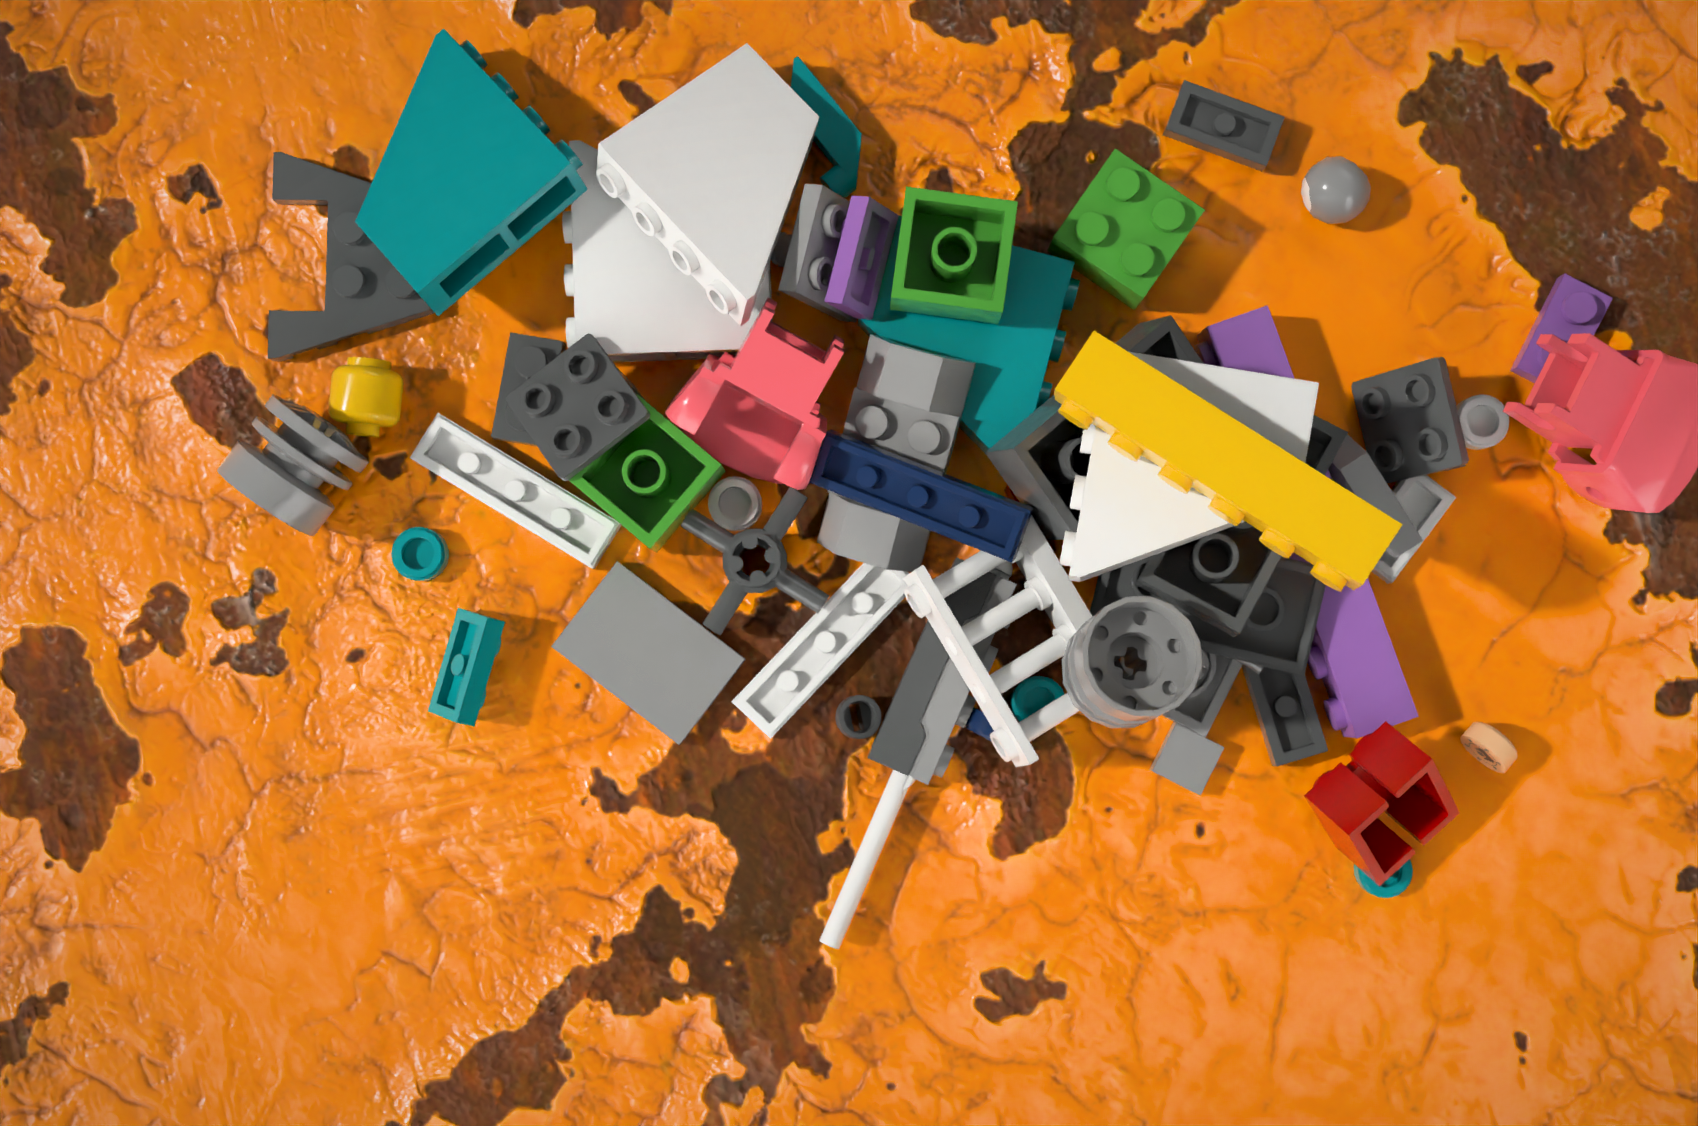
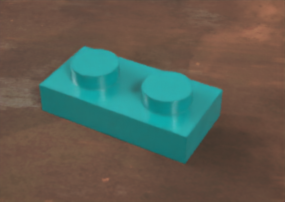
[428,608,505,727]

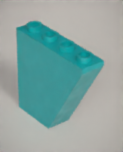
[355,29,588,316]
[858,216,1080,453]

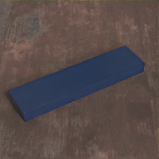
[809,429,1034,562]

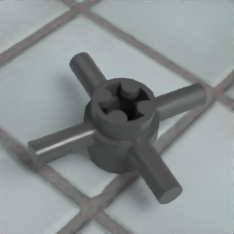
[681,487,829,635]

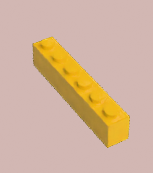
[1054,330,1403,592]

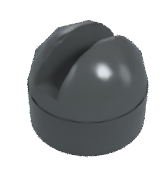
[835,695,881,739]

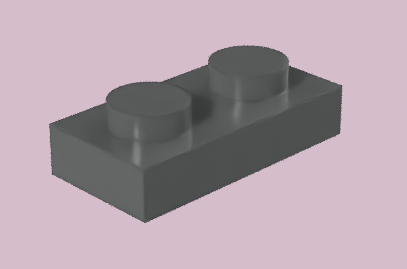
[1163,80,1285,172]
[491,332,566,447]
[1242,665,1328,766]

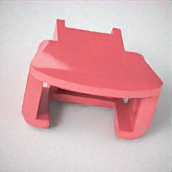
[665,298,844,490]
[1503,333,1698,513]

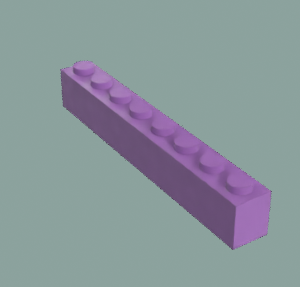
[1194,305,1419,738]

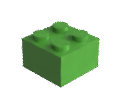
[1047,149,1205,310]
[890,186,1018,324]
[569,394,726,553]

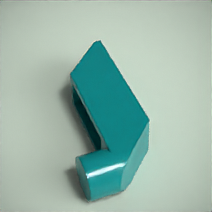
[791,56,862,198]

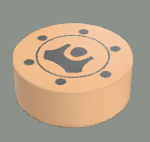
[1460,722,1518,773]

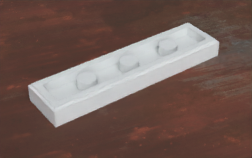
[410,413,621,569]
[731,563,909,739]

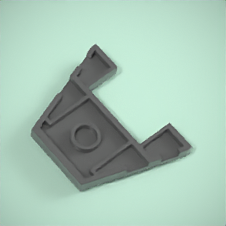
[267,152,434,362]

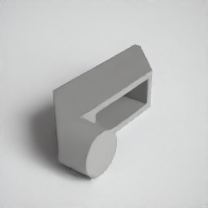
[1328,435,1423,558]

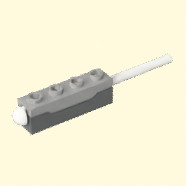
[819,551,1017,949]

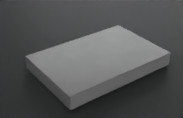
[551,561,746,745]

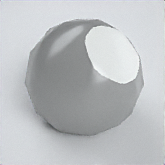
[1301,156,1371,224]

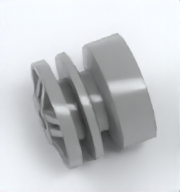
[217,394,369,537]
[1062,596,1202,729]

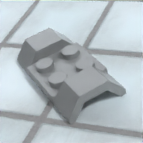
[817,334,976,572]

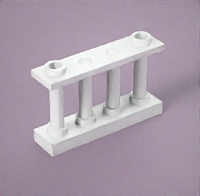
[903,515,1129,767]

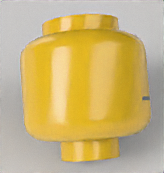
[328,357,403,437]

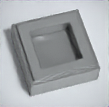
[1149,722,1225,796]

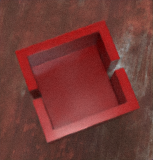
[1304,721,1460,887]

